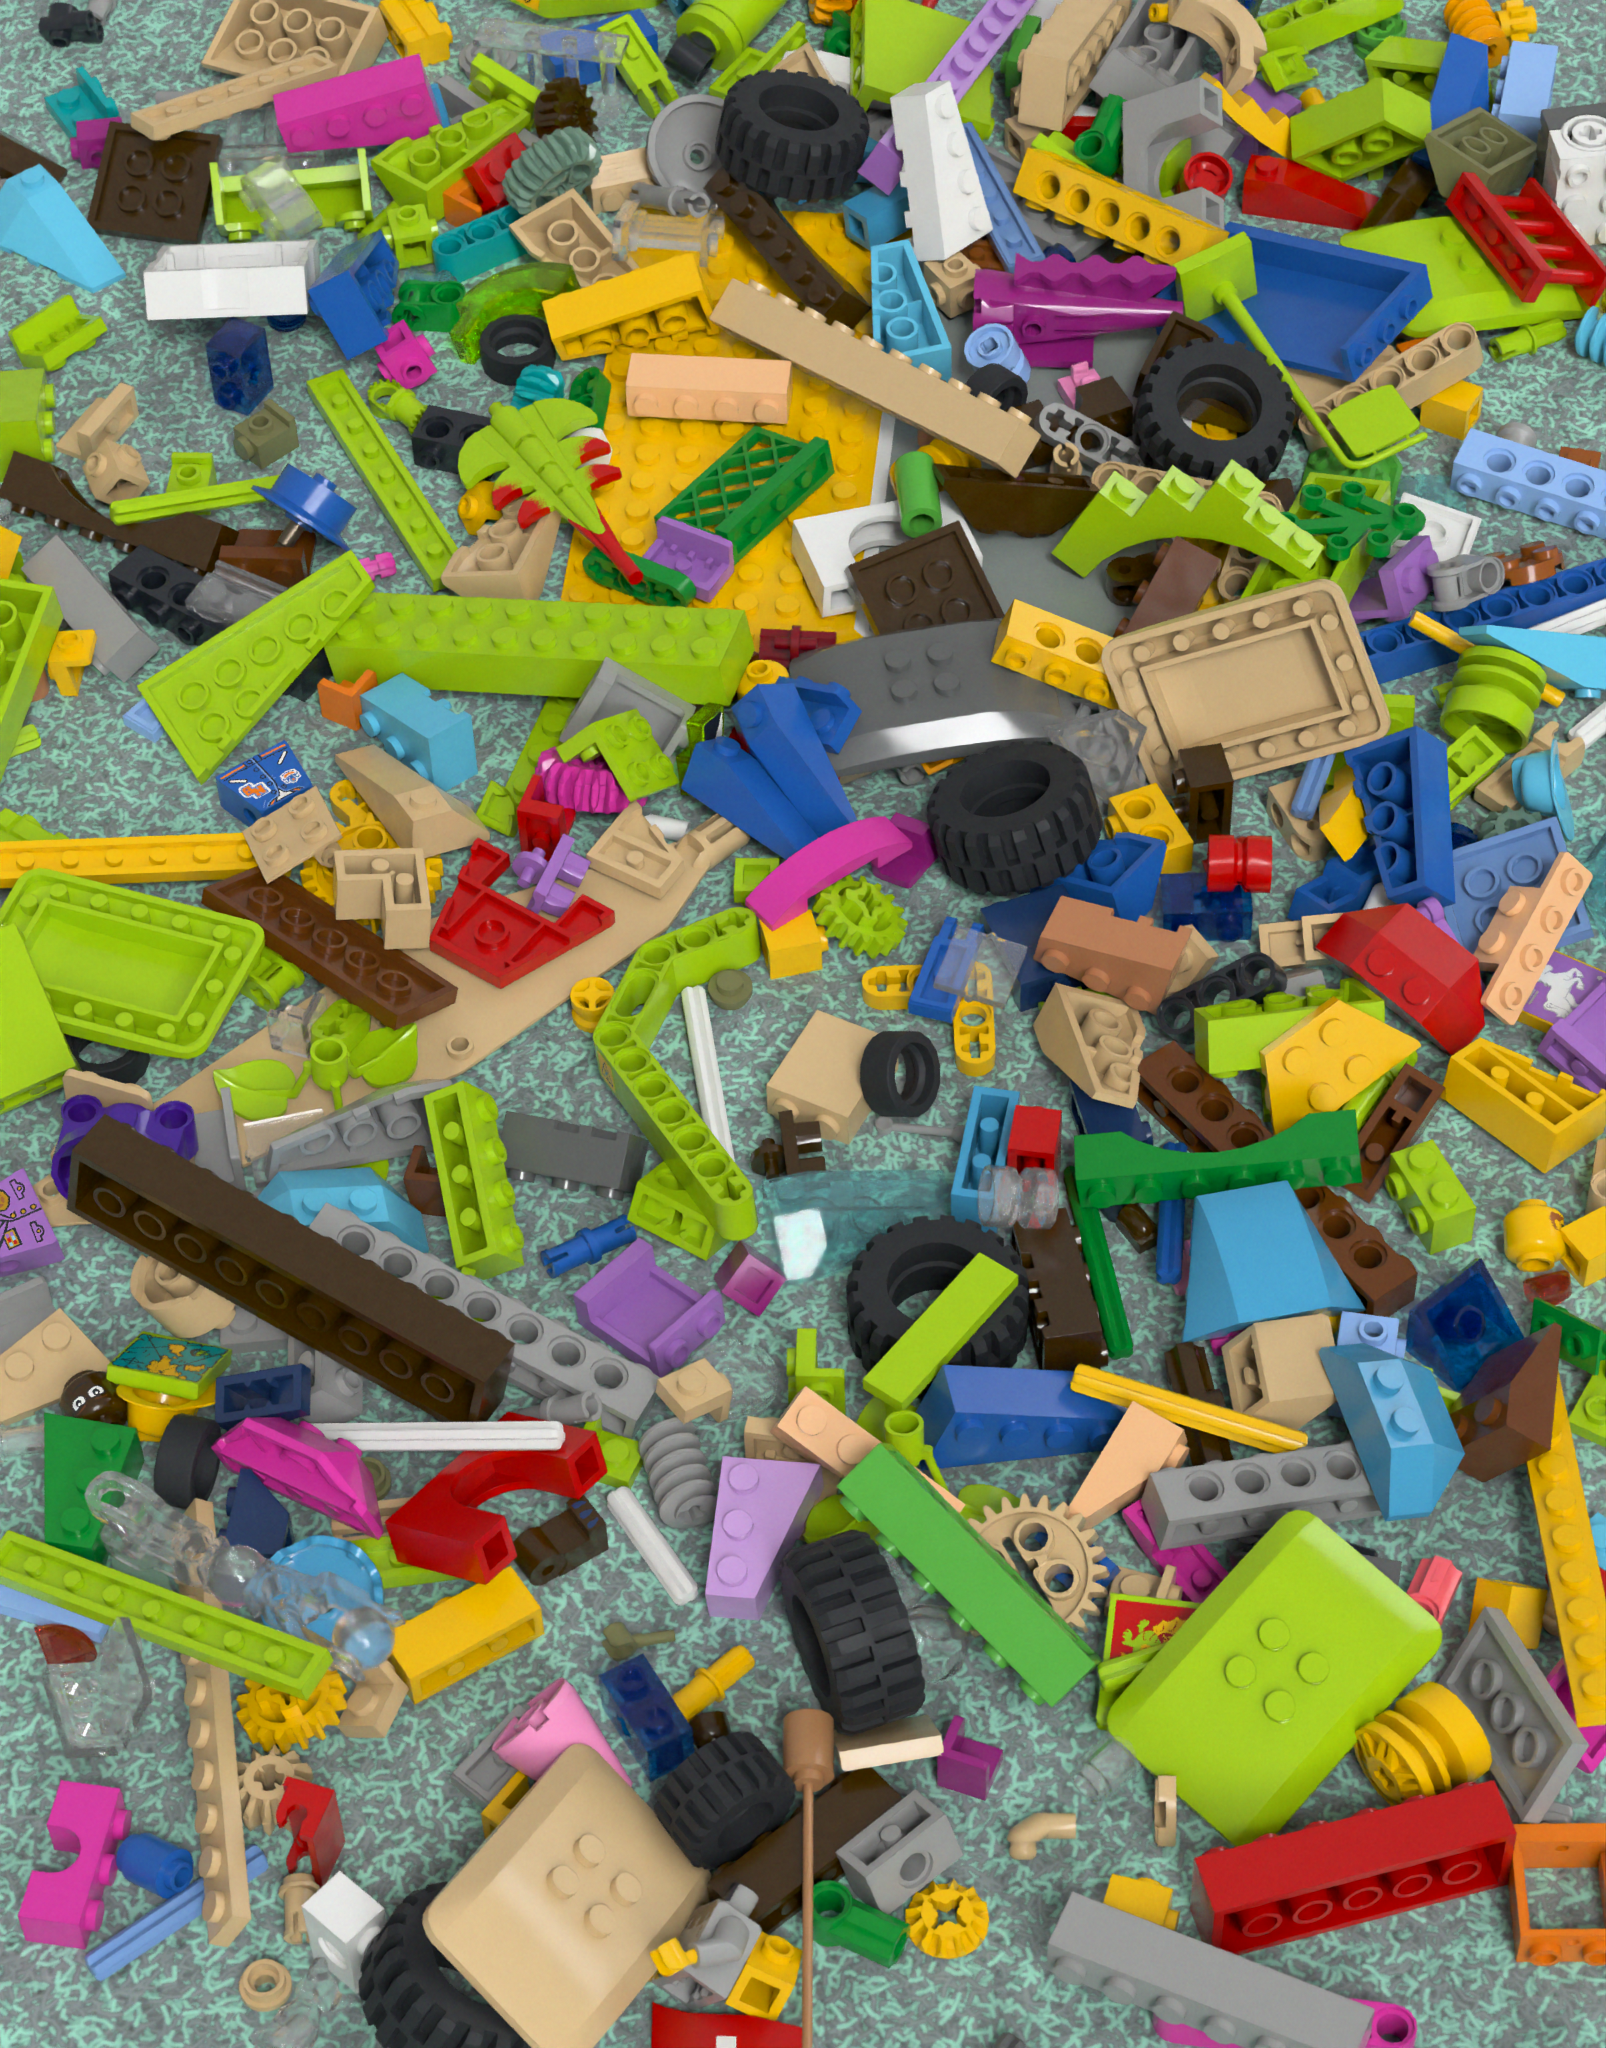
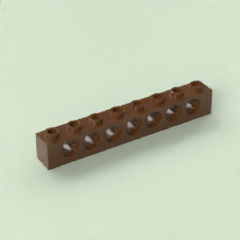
[1137,1040,1418,1317]

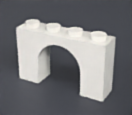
[791,491,983,617]

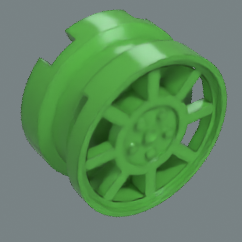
[1353,13,1407,60]

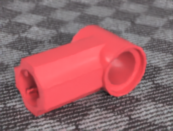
[1407,1555,1462,1627]

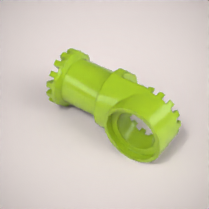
[367,379,428,435]

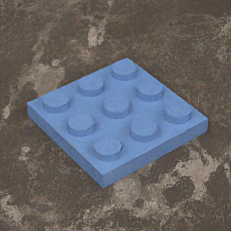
[1443,816,1594,973]

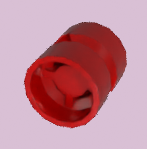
[1174,152,1233,200]
[1207,834,1272,893]

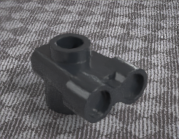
[39,2,104,48]

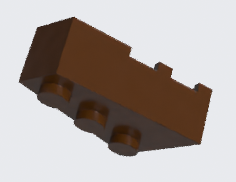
[1113,536,1221,638]

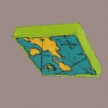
[106,1331,232,1400]

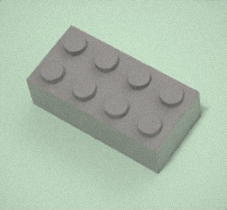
[1096,0,1211,106]

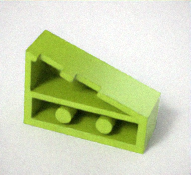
[1364,36,1495,114]

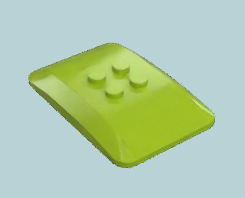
[1338,212,1600,338]
[0,868,265,1059]
[1107,1510,1442,1847]

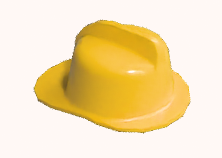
[116,1380,216,1442]

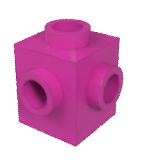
[374,319,438,389]

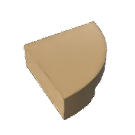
[1154,1776,1177,1847]

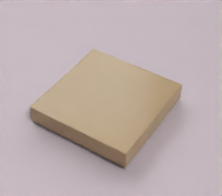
[834,1715,944,1771]

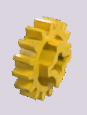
[236,1663,347,1754]

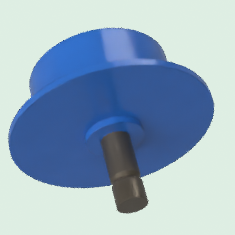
[251,463,357,552]

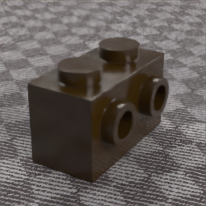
[1169,743,1234,845]

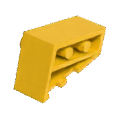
[1443,1037,1606,1174]

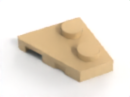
[586,801,685,900]

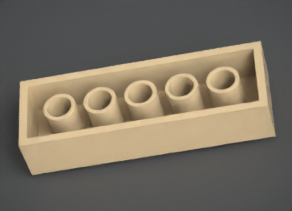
[1014,0,1132,132]

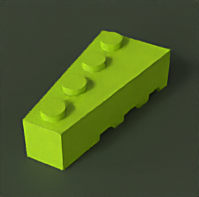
[1194,977,1385,1078]

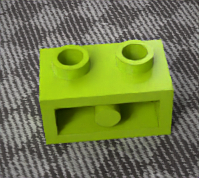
[1385,1139,1476,1255]

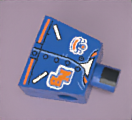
[215,740,313,827]

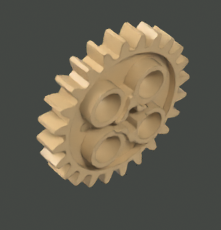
[967,1494,1110,1643]

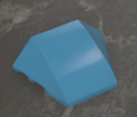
[1181,1180,1365,1343]

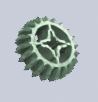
[502,126,603,216]

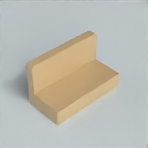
[56,382,139,461]

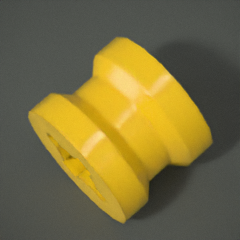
[570,977,615,1033]

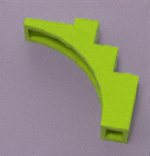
[1052,459,1325,580]

